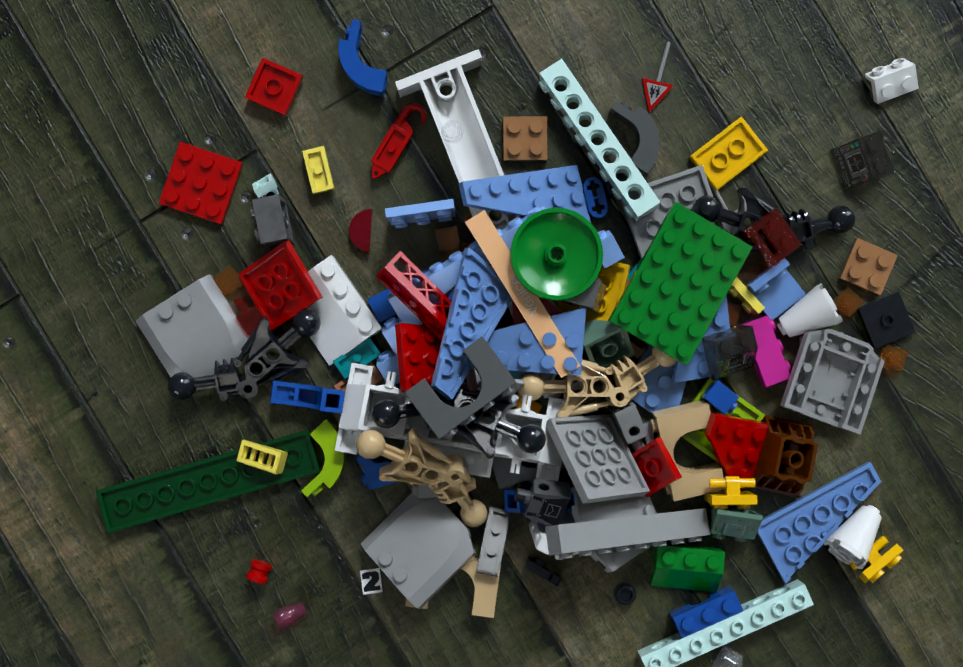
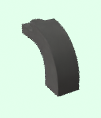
[609,101,660,177]

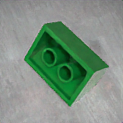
[650,542,725,593]

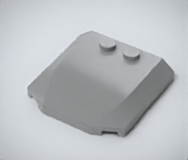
[136,274,250,378]
[780,329,885,435]
[570,486,657,573]
[361,492,476,609]

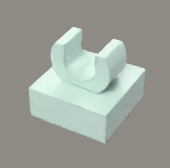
[252,173,279,198]

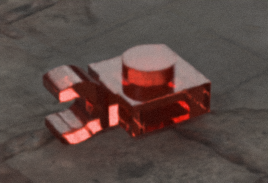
[233,296,262,336]

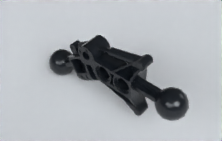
[692,187,855,256]
[168,309,321,401]
[371,386,546,459]

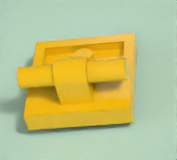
[704,476,757,509]
[849,536,904,583]

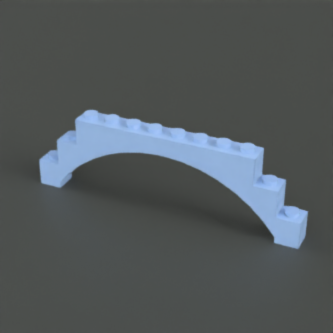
[377,206,625,385]

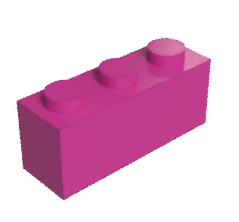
[738,315,792,387]

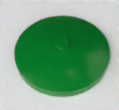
[510,208,603,301]

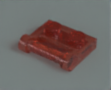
[744,208,802,269]

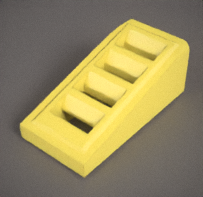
[236,440,288,474]

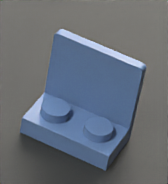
[745,258,805,320]

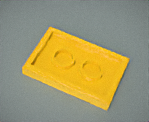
[689,116,768,191]

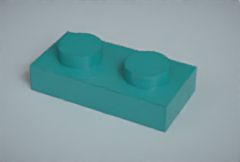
[333,338,381,379]

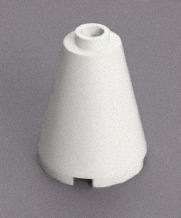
[777,283,843,338]
[824,505,882,569]

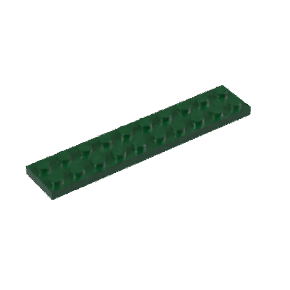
[96,429,321,533]

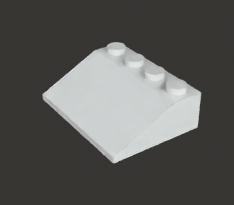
[307,255,382,366]

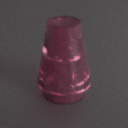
[273,601,307,629]

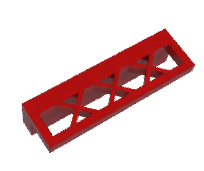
[376,251,451,340]

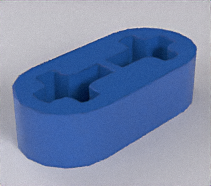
[583,177,608,219]

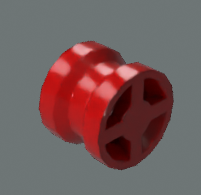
[246,559,272,584]

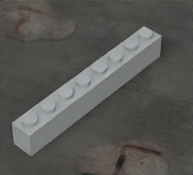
[545,508,710,559]

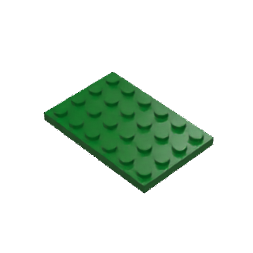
[608,202,752,365]

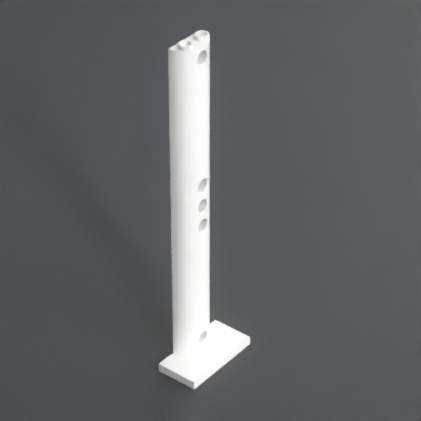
[395,49,581,399]

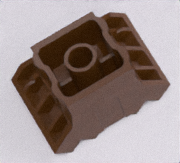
[750,415,818,497]

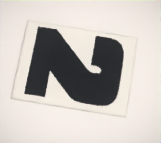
[360,568,383,595]

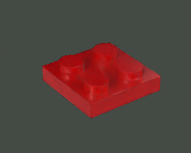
[245,58,303,116]
[632,437,682,498]

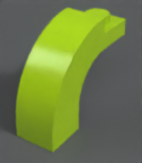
[301,418,346,497]

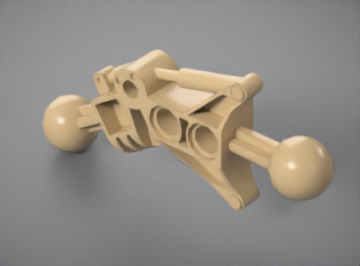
[518,347,677,418]
[356,429,488,528]

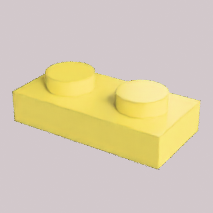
[302,146,335,195]
[728,276,765,315]

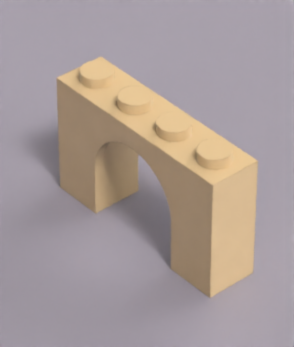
[650,400,724,501]
[405,555,501,618]

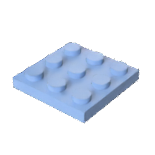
[385,199,456,228]

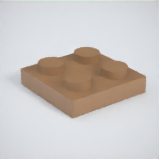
[503,116,547,162]
[838,238,898,296]

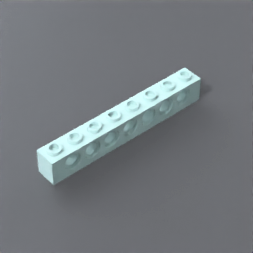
[538,59,661,222]
[638,579,814,667]

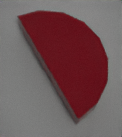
[349,209,373,253]

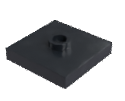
[856,292,916,349]

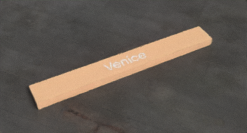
[465,210,580,378]

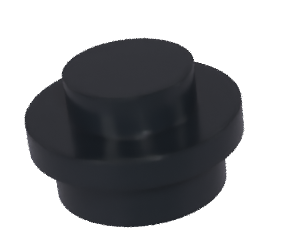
[614,582,636,605]

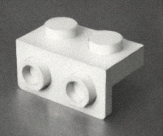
[865,58,919,104]

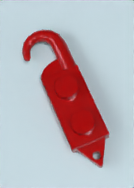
[371,103,427,180]

